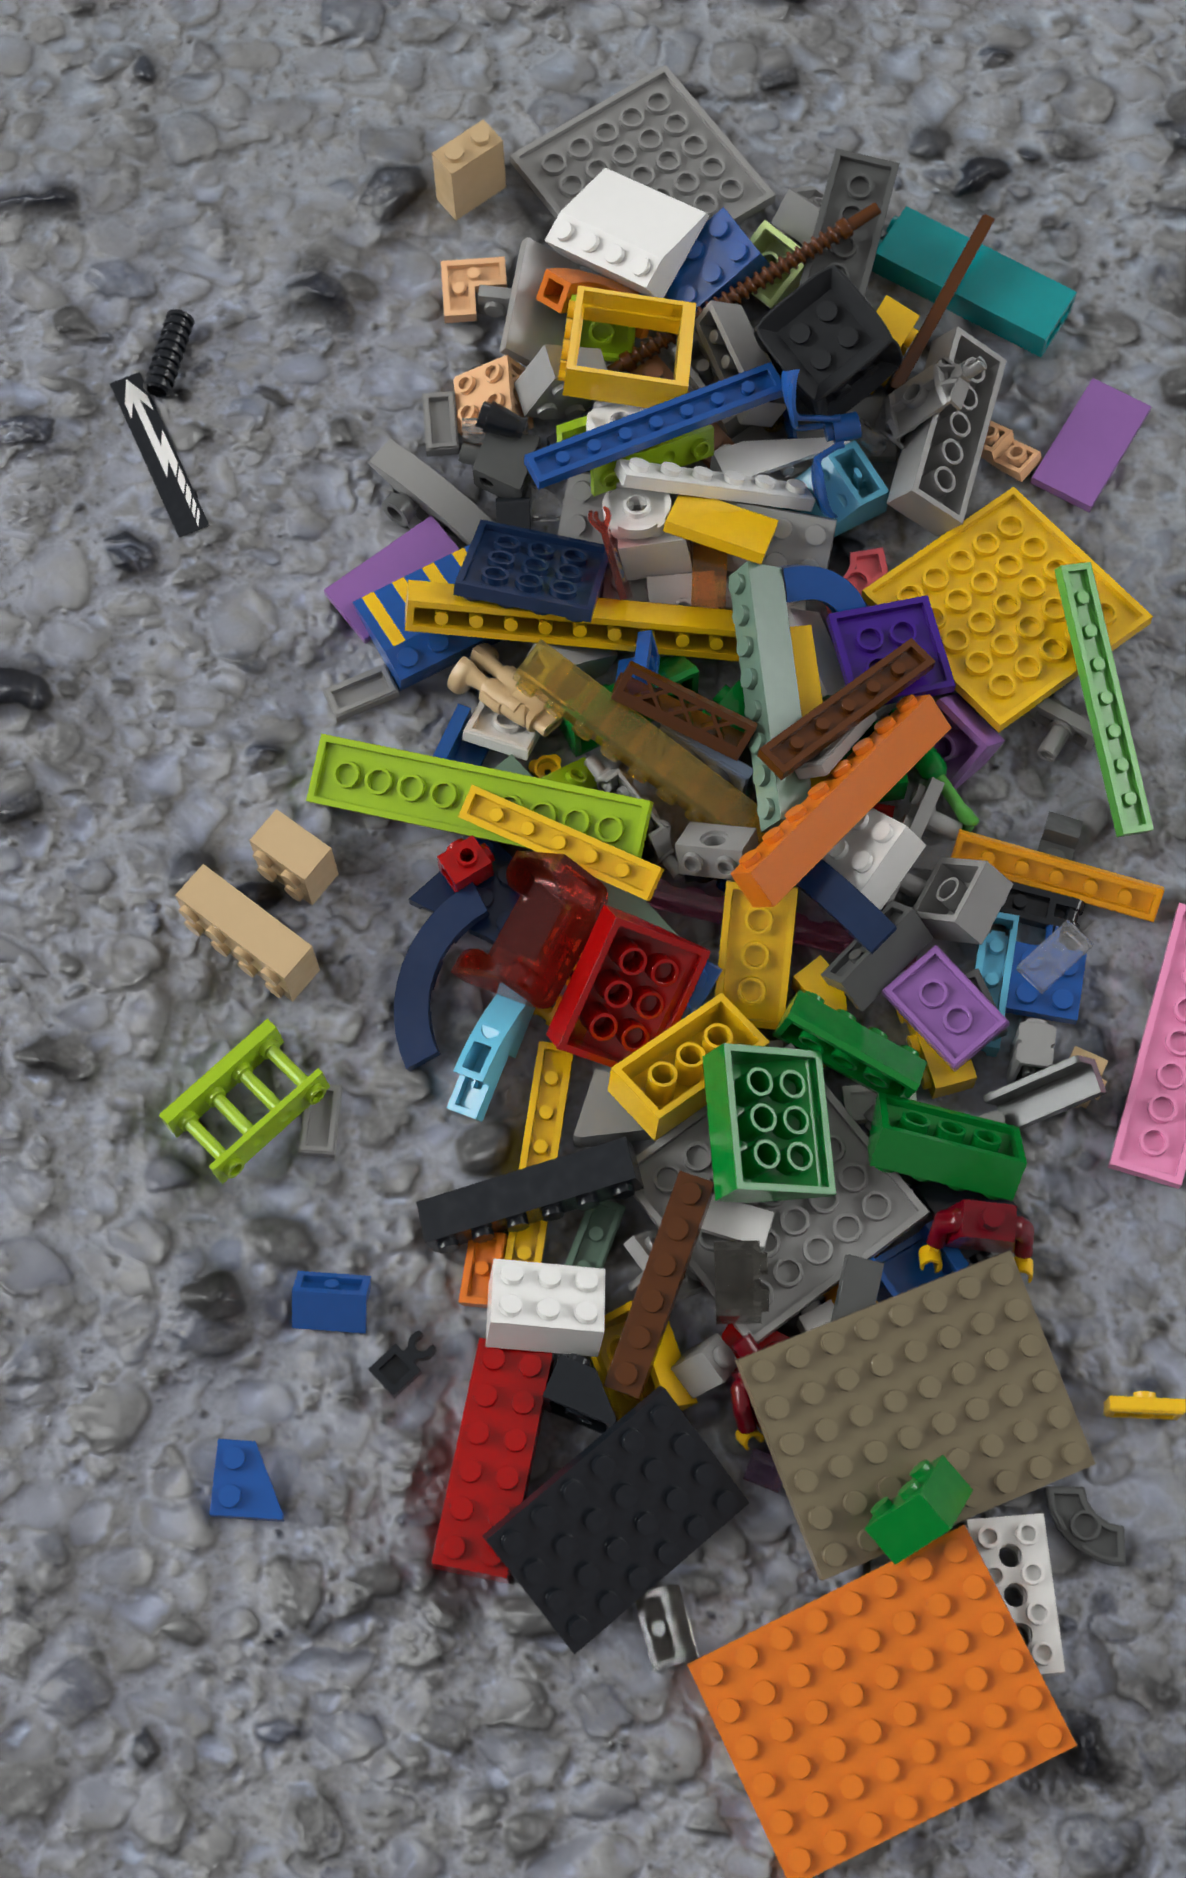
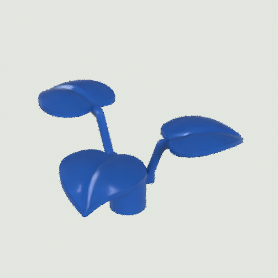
[781,369,862,519]

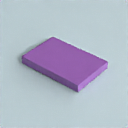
[882,945,1009,1072]

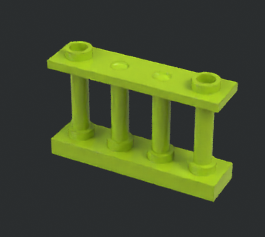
[556,416,714,496]
[159,1019,330,1184]

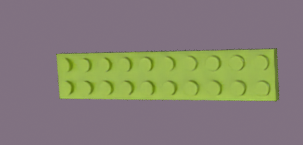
[306,734,654,858]

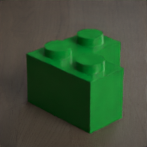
[865,1455,973,1565]

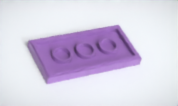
[1030,378,1152,513]
[324,515,459,644]

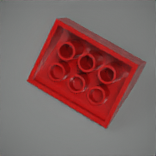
[546,904,711,1067]

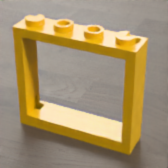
[558,285,696,408]

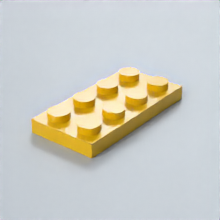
[715,880,799,1030]

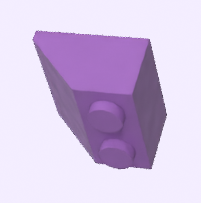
[934,694,1005,789]

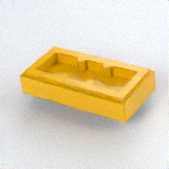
[1103,1391,1186,1420]

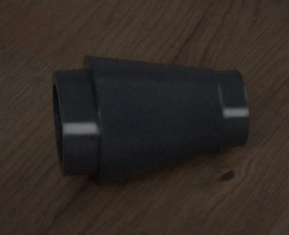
[476,400,527,439]

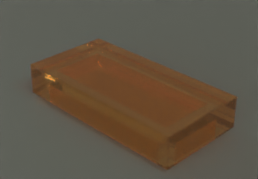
[691,542,727,609]

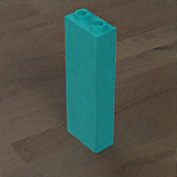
[872,206,1077,358]

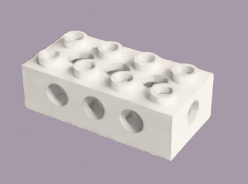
[962,1513,1065,1677]

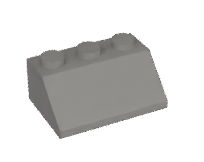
[771,186,887,244]

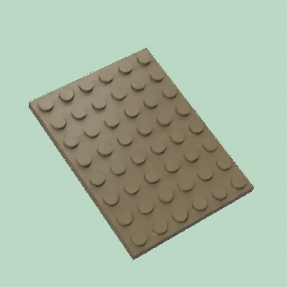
[735,1250,1096,1580]

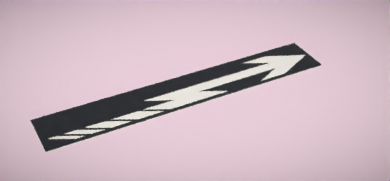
[109,372,210,538]

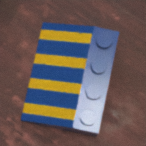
[353,544,502,691]

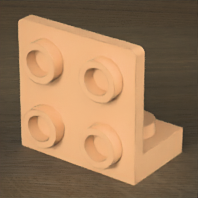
[454,355,534,436]

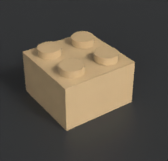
[249,809,338,905]

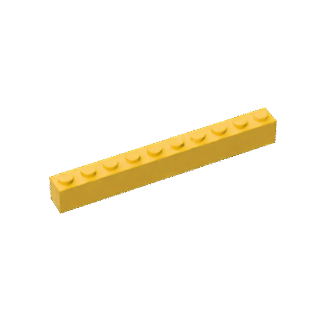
[405,580,739,661]

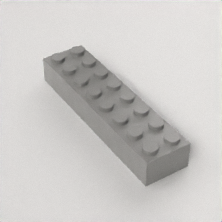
[558,472,837,572]

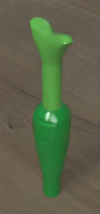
[888,708,979,832]

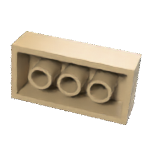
[175,864,320,1002]

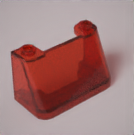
[451,850,608,1009]

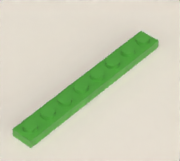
[1054,562,1154,838]

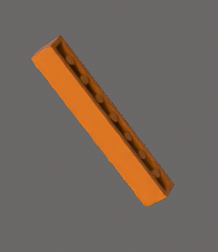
[730,694,952,908]

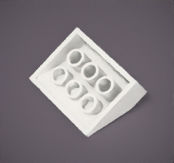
[544,168,709,298]

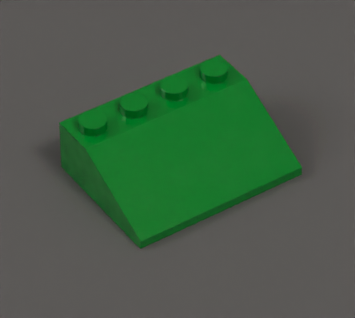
[702,1043,837,1203]

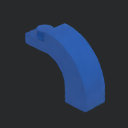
[779,564,867,613]

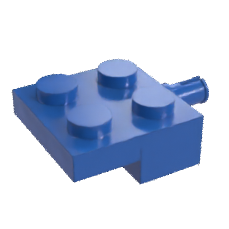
[1005,925,1087,1025]

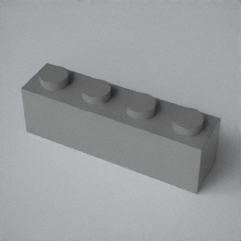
[694,300,786,427]

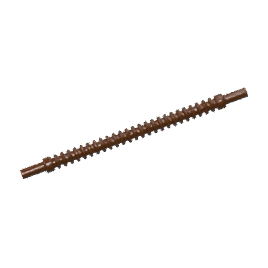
[607,202,882,373]

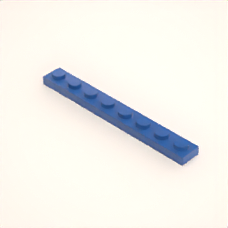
[524,362,783,490]

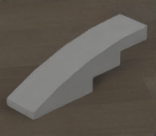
[368,439,494,545]

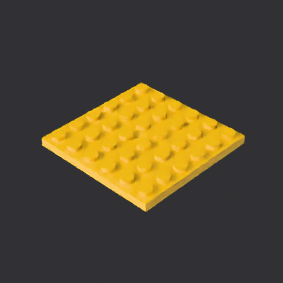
[861,486,1153,733]

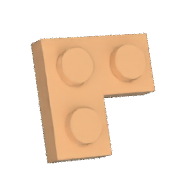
[441,257,507,323]

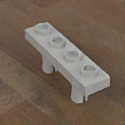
[979,698,1095,763]
[881,777,963,911]

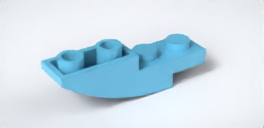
[447,980,542,1122]

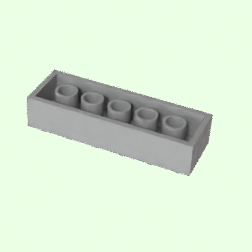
[886,326,1007,536]

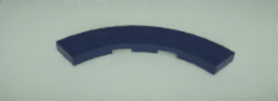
[394,882,490,1072]

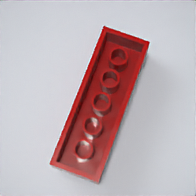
[431,1337,554,1584]

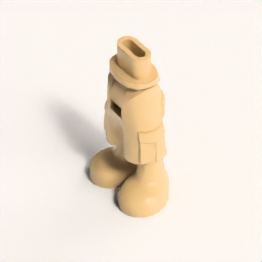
[447,643,562,737]

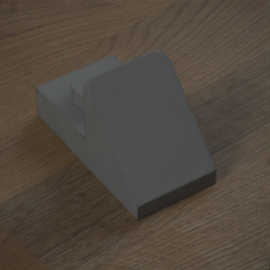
[1037,811,1083,860]

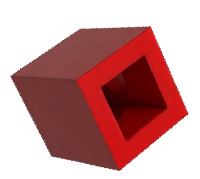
[437,835,495,893]

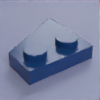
[209,1439,284,1522]

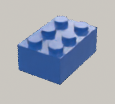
[666,207,770,331]

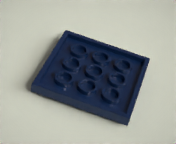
[453,520,613,623]

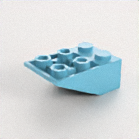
[770,440,890,537]

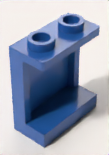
[869,1219,970,1302]

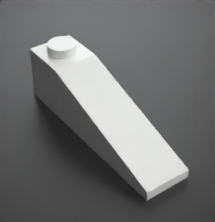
[710,437,851,481]

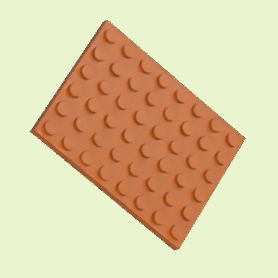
[687,1524,1077,1878]

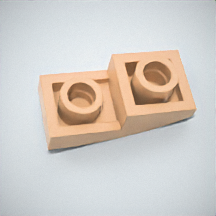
[981,421,1042,482]

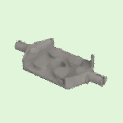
[861,356,987,449]
[584,755,683,880]

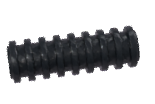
[143,309,195,398]

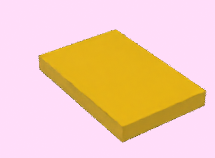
[663,494,779,564]

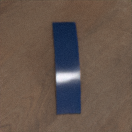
[794,859,897,954]

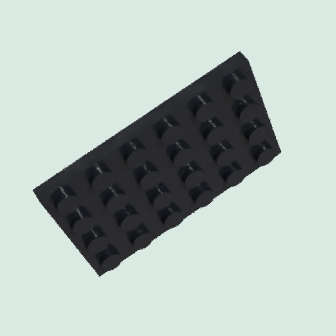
[482,1385,749,1654]

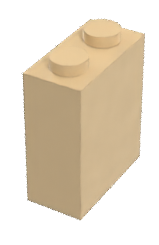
[432,119,506,220]

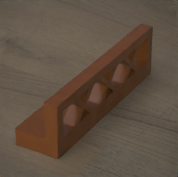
[611,661,757,761]

